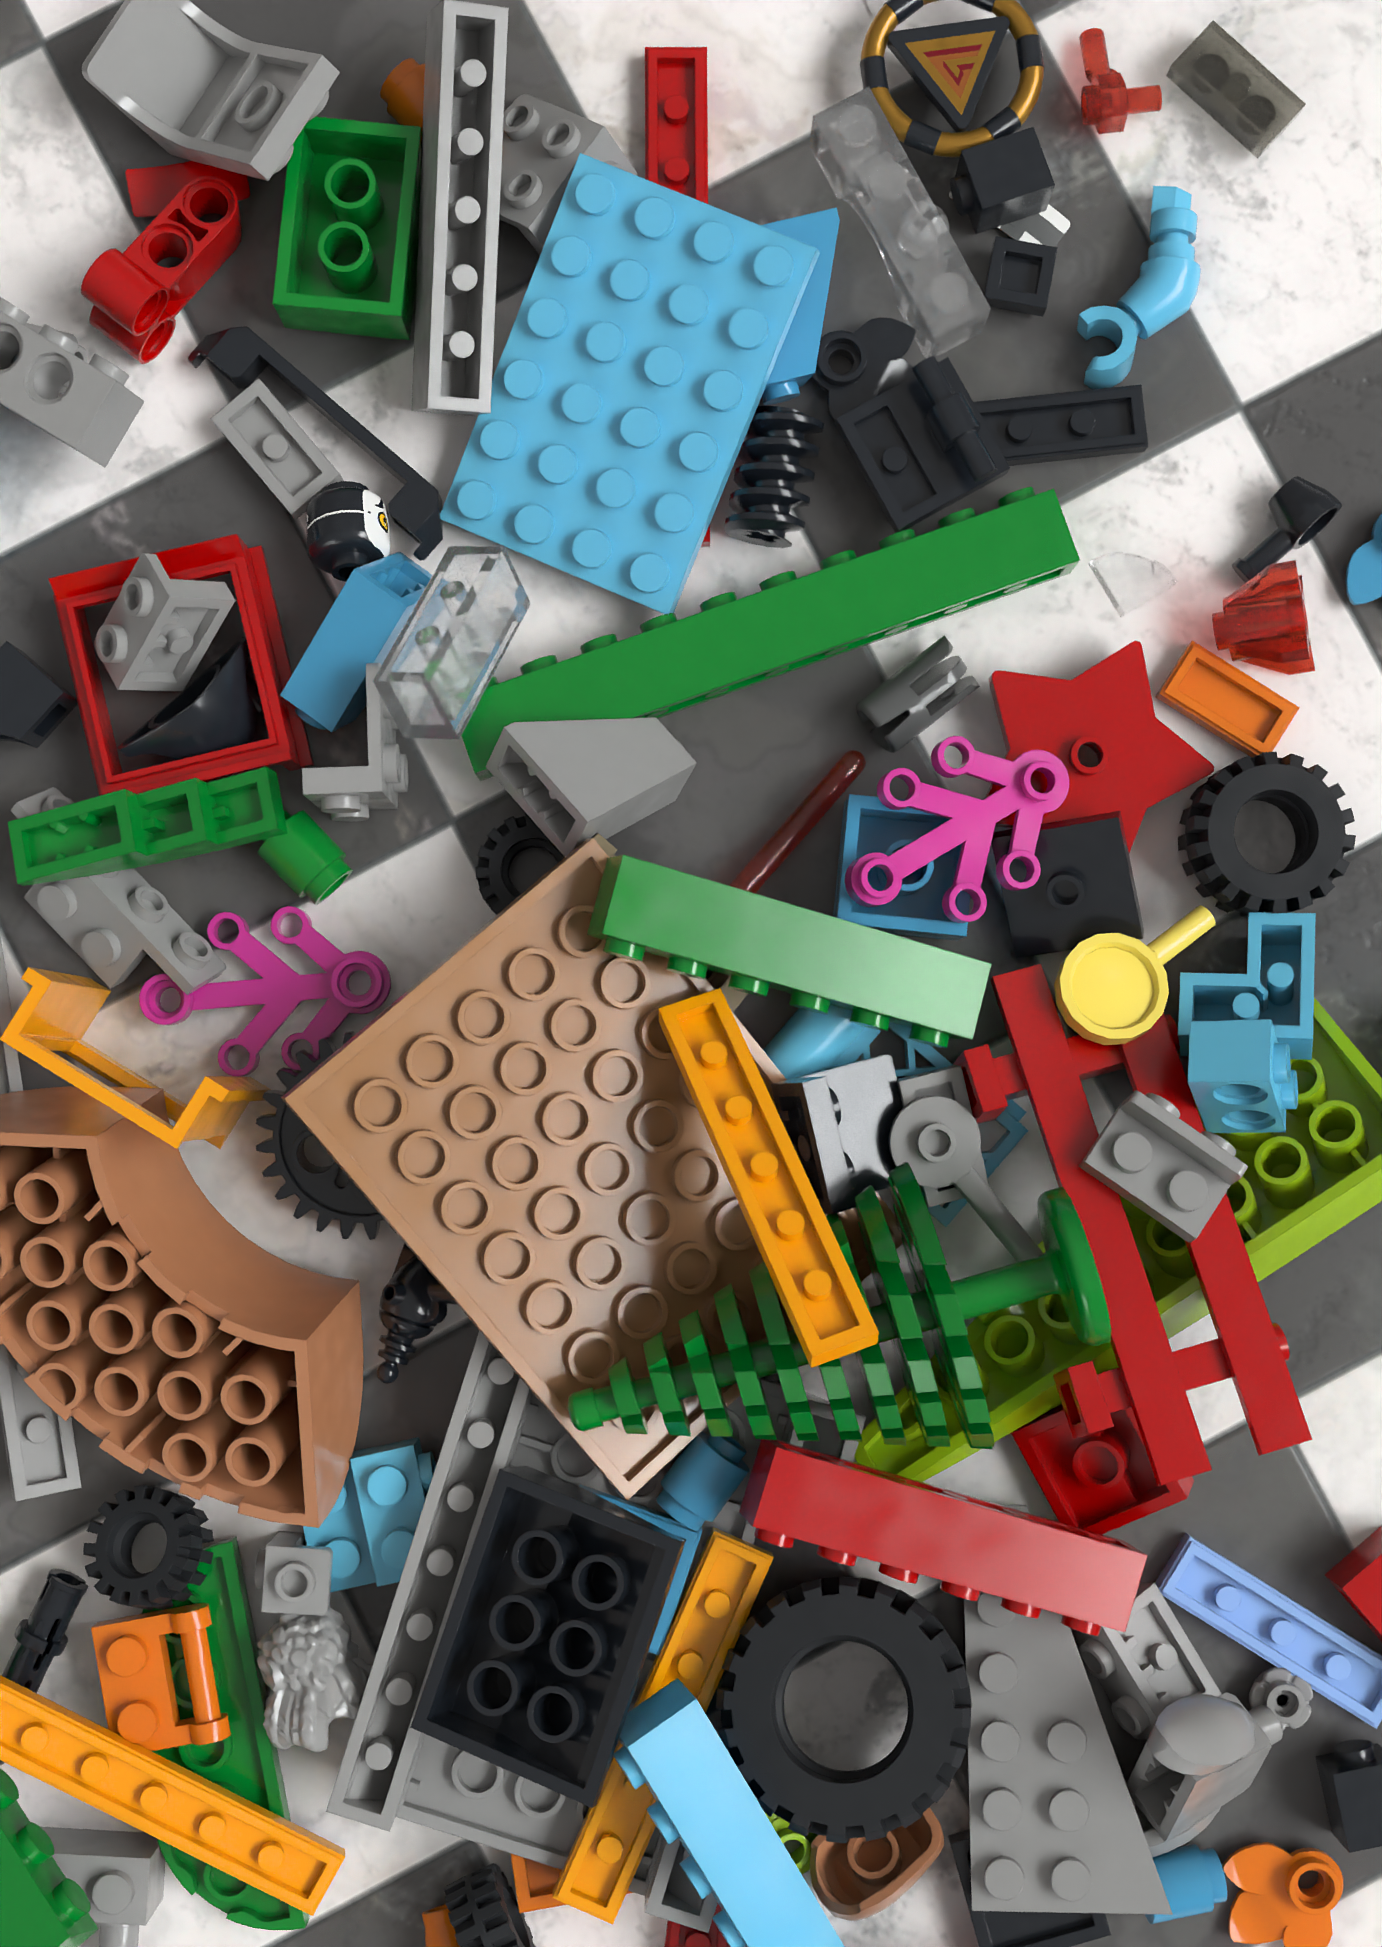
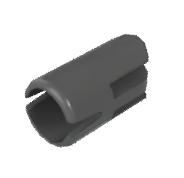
[856,635,980,753]

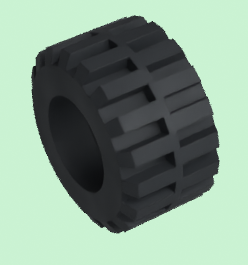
[1178,752,1356,918]

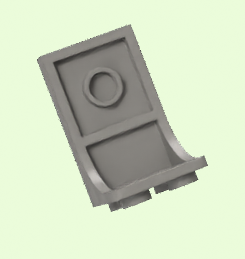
[82,0,340,181]

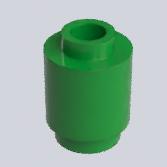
[258,810,353,905]

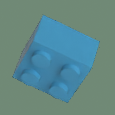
[833,794,970,941]

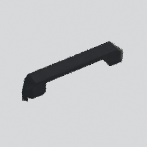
[188,326,443,561]

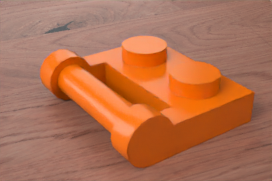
[91,1603,231,1751]

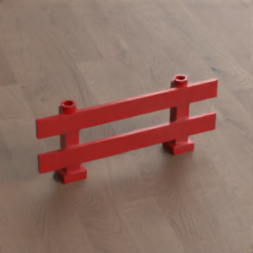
[953,964,1313,1486]

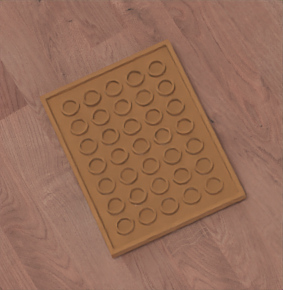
[281,838,902,1501]

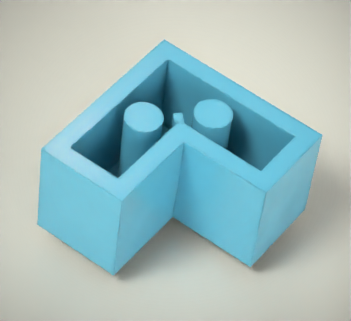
[1178,912,1316,1060]

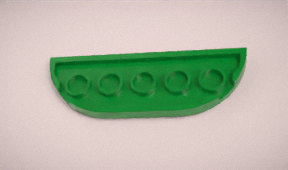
[141,1536,310,1930]

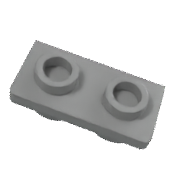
[94,553,236,691]
[1079,1090,1248,1243]
[1070,1582,1221,1739]

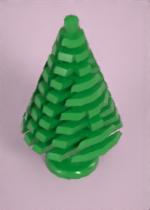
[567,1162,1112,1449]

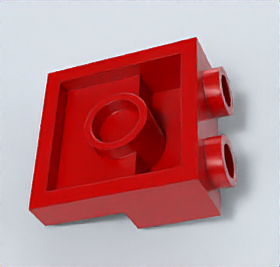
[1011,1405,1194,1534]

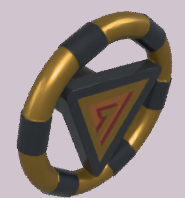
[860,0,1045,157]

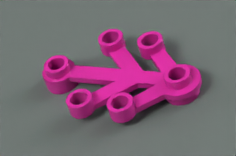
[845,736,1069,923]
[139,906,391,1077]

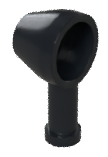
[1232,476,1342,588]

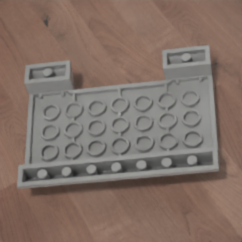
[326,1330,866,1933]

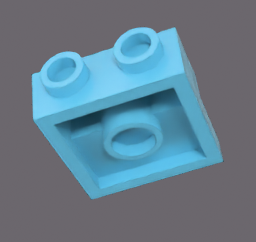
[303,1437,436,1593]

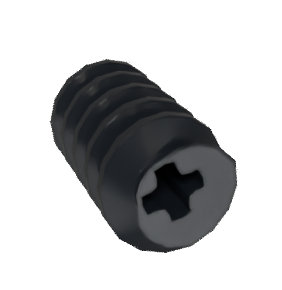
[724,405,824,548]

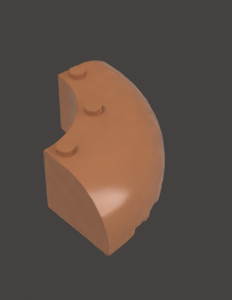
[0,1086,364,1528]

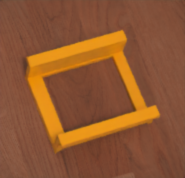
[0,967,271,1149]

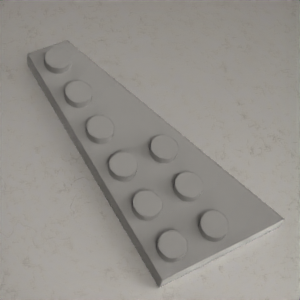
[964,1505,1173,1915]

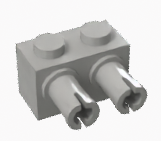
[41,1827,166,1947]

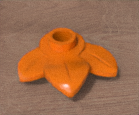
[1222,1842,1344,1947]

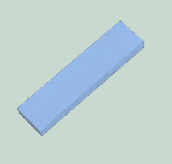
[1155,1533,1382,1729]

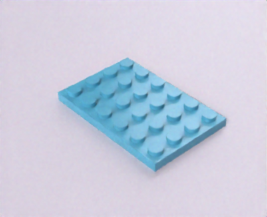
[440,153,820,615]

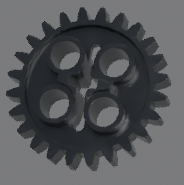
[256,1031,397,1240]

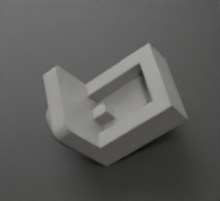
[255,1531,333,1616]

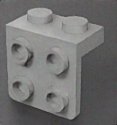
[499,94,638,255]
[302,663,408,822]

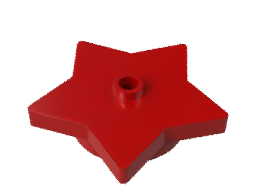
[984,641,1214,853]

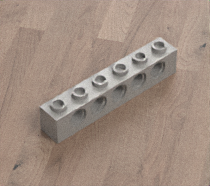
[0,297,145,468]

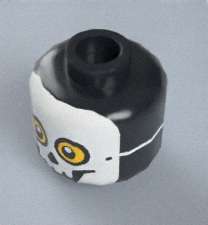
[306,481,390,582]

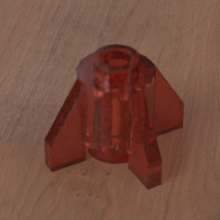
[1212,560,1315,675]

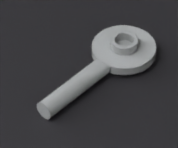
[888,1096,1044,1262]

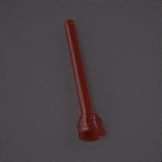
[729,750,866,893]

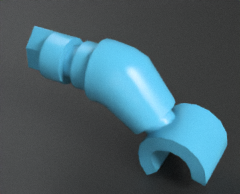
[1077,186,1201,389]

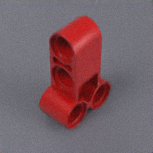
[81,176,242,364]

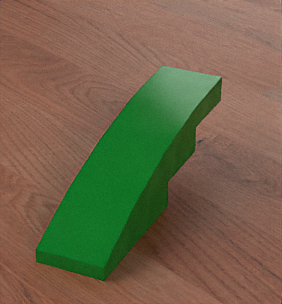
[8,767,288,886]

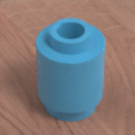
[656,1431,750,1531]
[1145,1844,1227,1924]

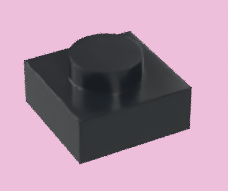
[981,236,1058,317]

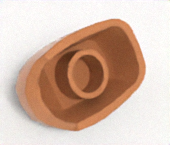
[810,1807,944,1921]

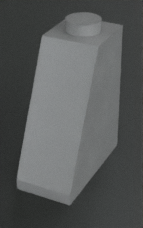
[486,717,697,857]

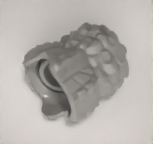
[257,1607,373,1752]

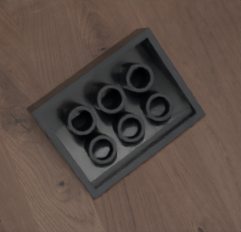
[410,1466,685,1808]

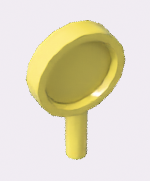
[1054,905,1216,1045]

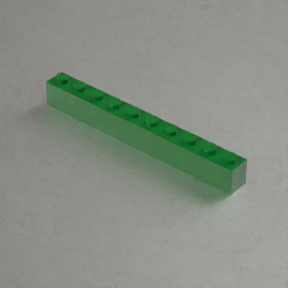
[449,487,1080,781]

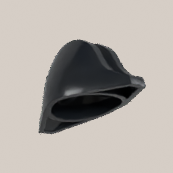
[117,637,263,760]

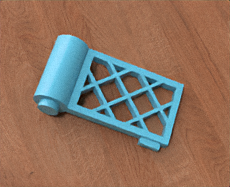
[763,1005,1029,1227]

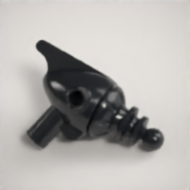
[377,1243,457,1384]

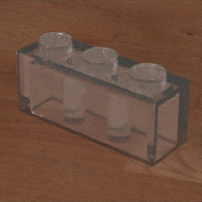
[373,546,531,739]

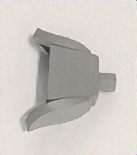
[1126,1692,1283,1857]

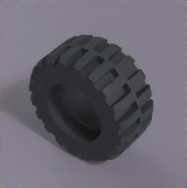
[716,1576,972,1843]

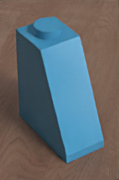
[761,207,840,405]
[280,552,450,732]

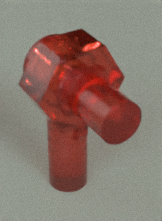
[1079,28,1162,134]

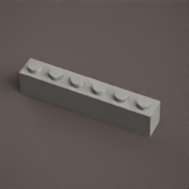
[411,0,509,416]

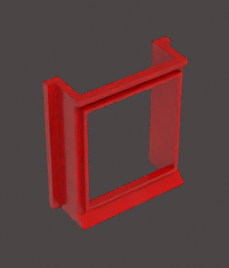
[48,534,315,796]

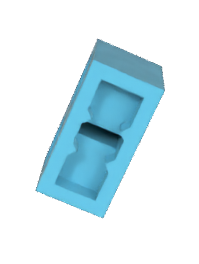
[1188,1019,1298,1133]

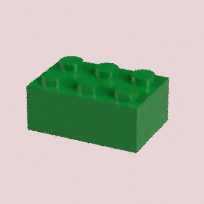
[272,117,422,340]

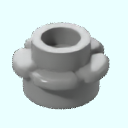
[1249,1667,1313,1731]

